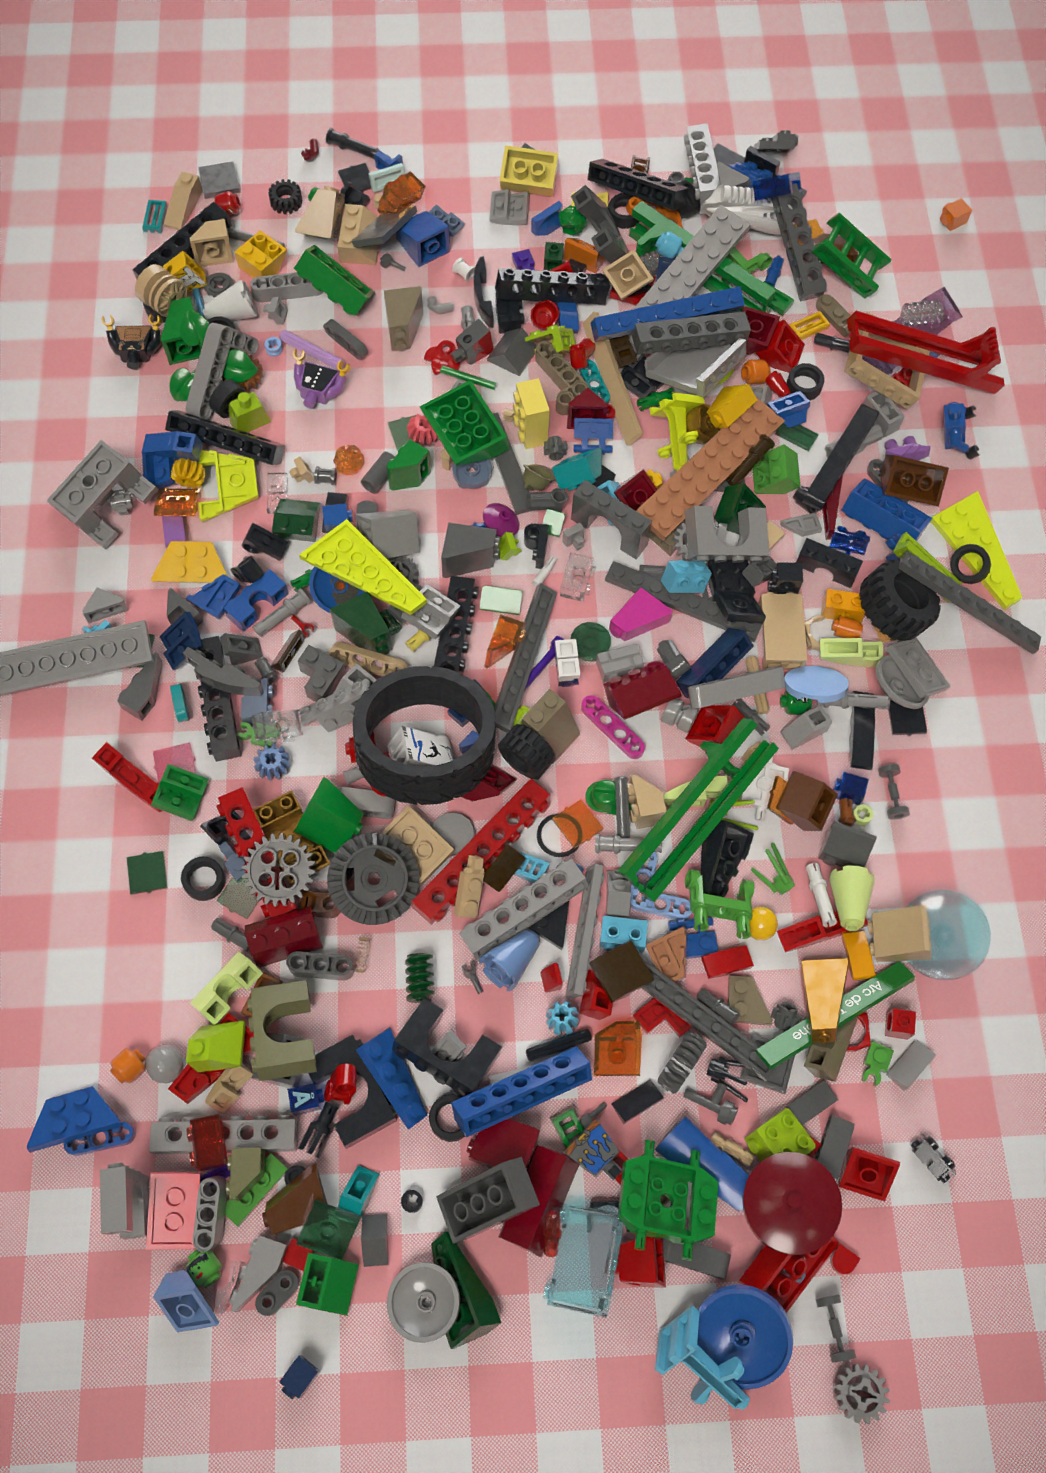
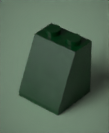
[330,591,392,655]

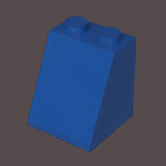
[396,211,449,268]

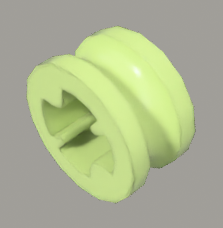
[853,804,873,826]

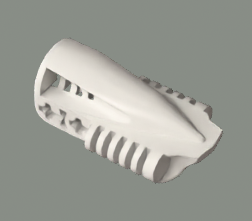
[700,185,793,235]

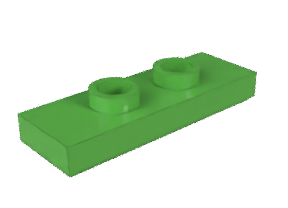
[225,1153,288,1227]

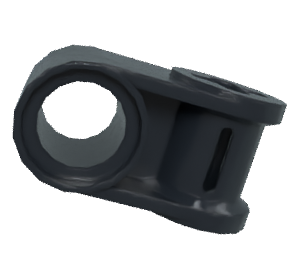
[230,556,264,583]

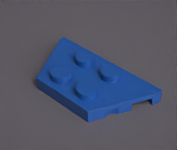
[27,1086,122,1153]

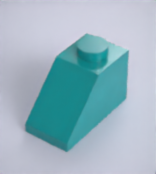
[335,1165,380,1226]

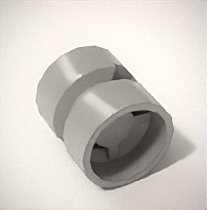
[661,698,699,733]

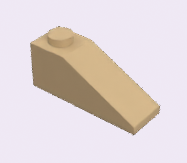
[164,171,203,230]

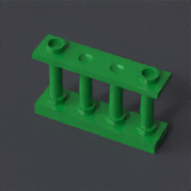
[812,212,892,299]

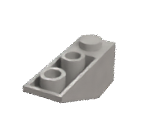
[230,1236,288,1312]

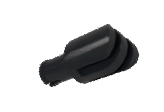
[298,1101,339,1159]

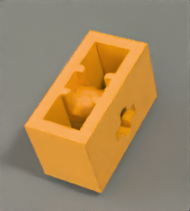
[821,589,865,624]

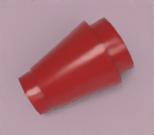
[765,371,791,398]

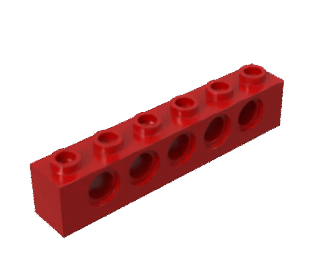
[216,787,297,918]

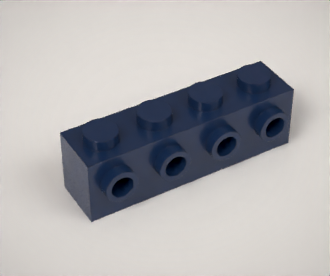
[676,628,754,698]

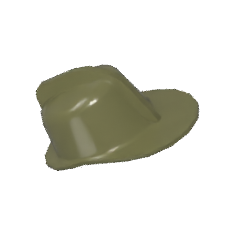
[522,464,556,491]

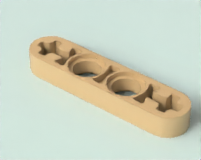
[328,642,408,676]

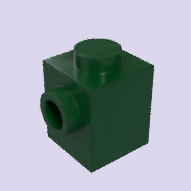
[544,242,564,271]

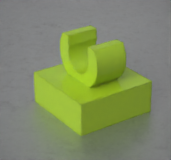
[499,532,522,560]

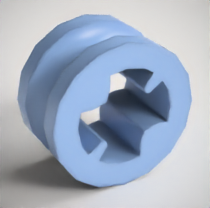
[264,337,283,356]

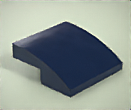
[159,612,201,670]

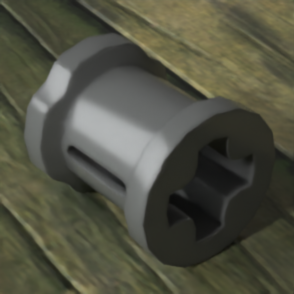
[314,466,337,485]

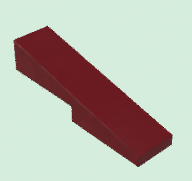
[822,475,843,540]

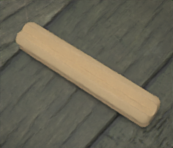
[745,656,770,714]

